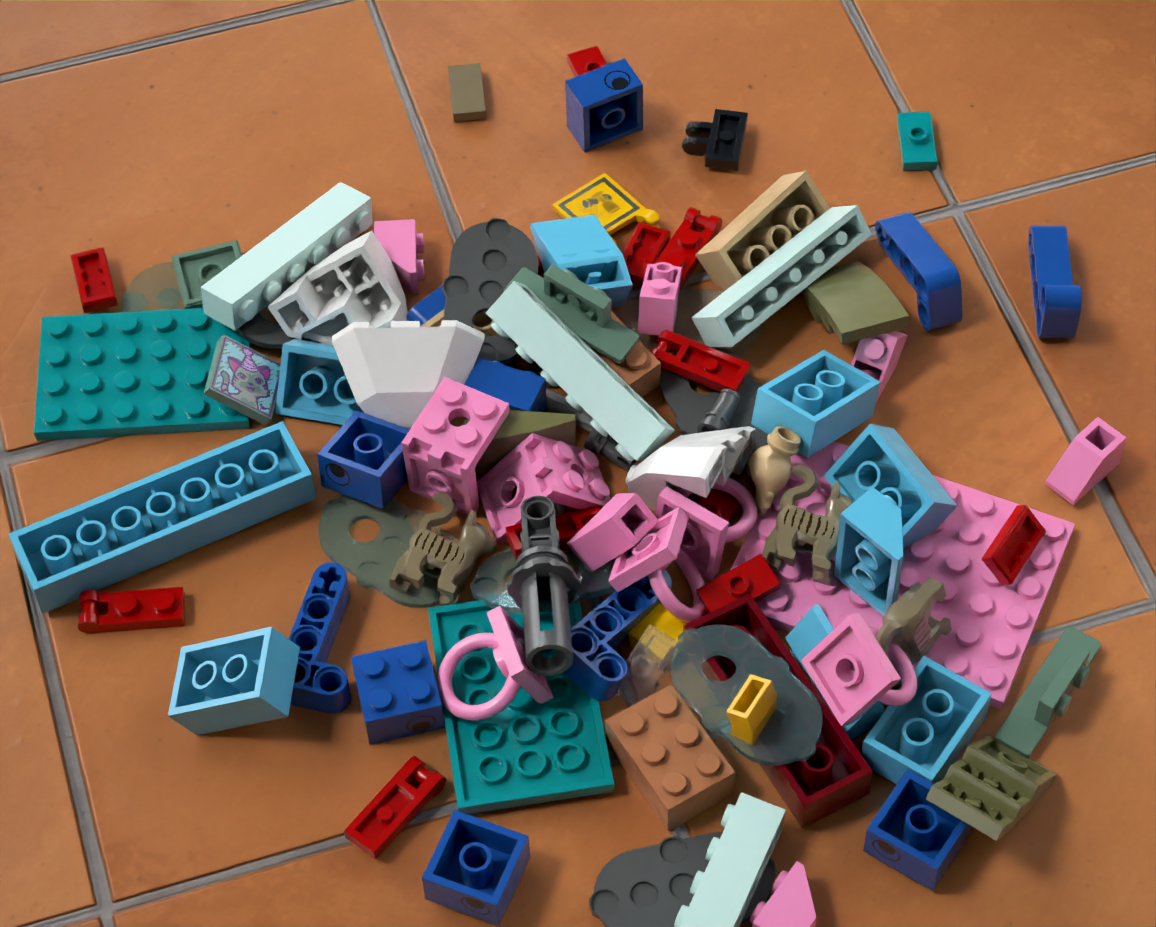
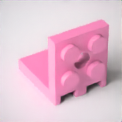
[401,377,510,516]
[477,433,611,544]

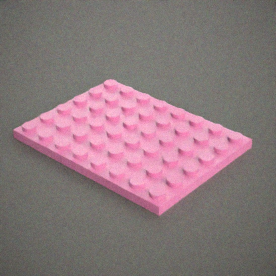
[731,441,1075,710]

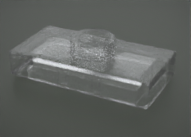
[617,624,684,705]

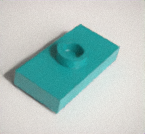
[897,112,937,171]

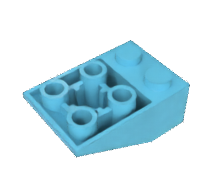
[530,215,633,307]

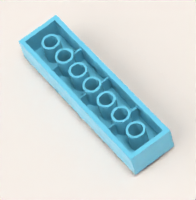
[8,421,316,614]

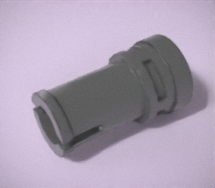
[697,389,741,433]
[583,428,636,472]

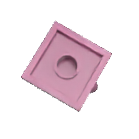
[655,478,757,581]
[608,506,707,623]
[437,606,554,721]
[801,613,917,726]

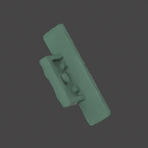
[504,264,639,364]
[995,626,1101,758]

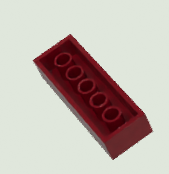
[683,594,873,829]

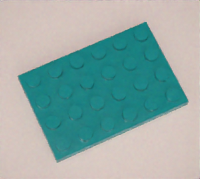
[34,308,251,441]
[428,591,614,814]

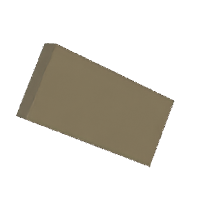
[448,63,486,122]

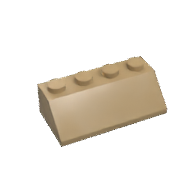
[695,171,830,291]

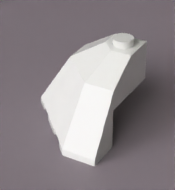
[268,231,409,345]
[332,320,485,429]
[626,426,756,511]

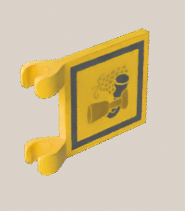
[552,173,660,246]

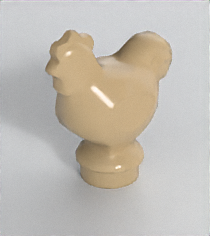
[746,426,801,515]

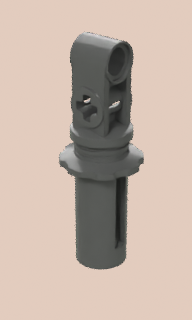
[507,496,580,676]

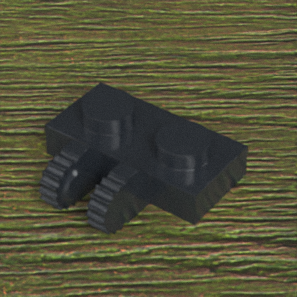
[682,109,748,171]

